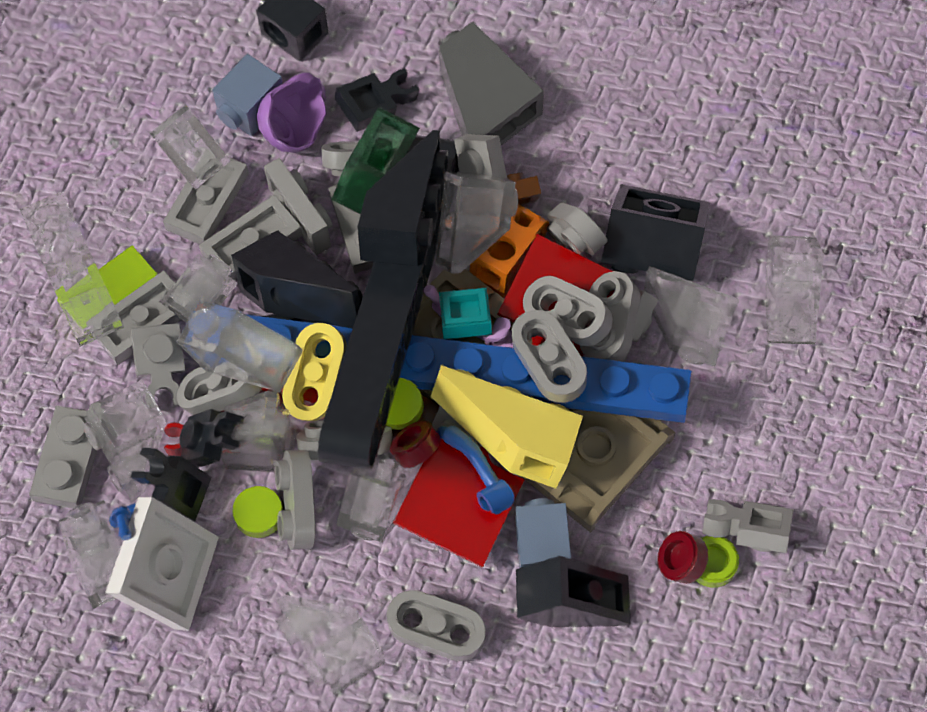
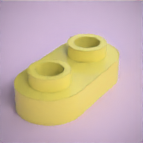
[282,323,347,421]

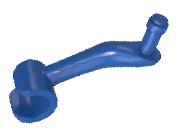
[437,425,515,514]
[109,503,136,540]

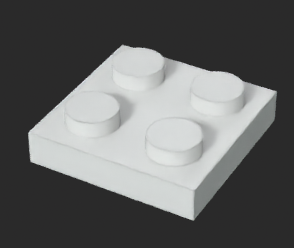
[106,497,219,631]

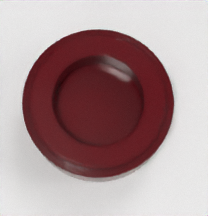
[390,421,441,468]
[658,531,708,584]

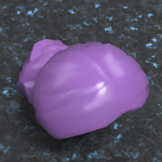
[257,72,327,153]

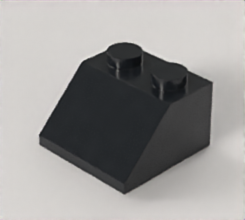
[601,184,710,283]

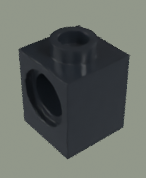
[256,0,329,62]

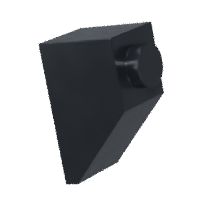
[516,556,631,628]

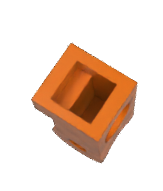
[469,203,549,298]

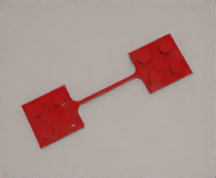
[393,234,615,568]

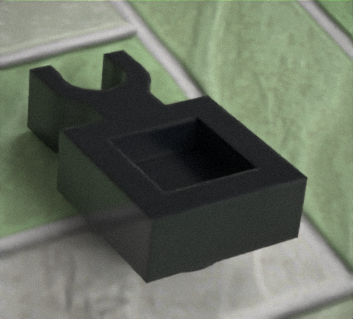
[334,68,420,132]
[179,409,244,468]
[131,448,212,522]

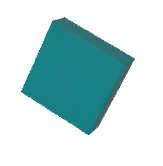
[439,288,492,339]

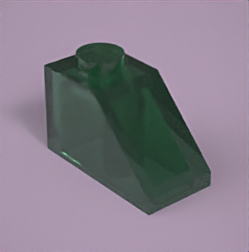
[331,107,420,214]

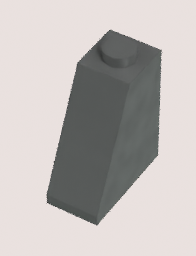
[439,21,544,146]

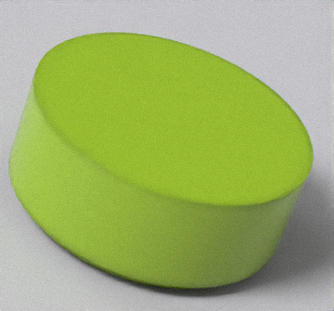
[386,378,424,430]
[232,486,283,538]
[696,536,739,588]

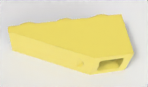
[431,365,583,489]

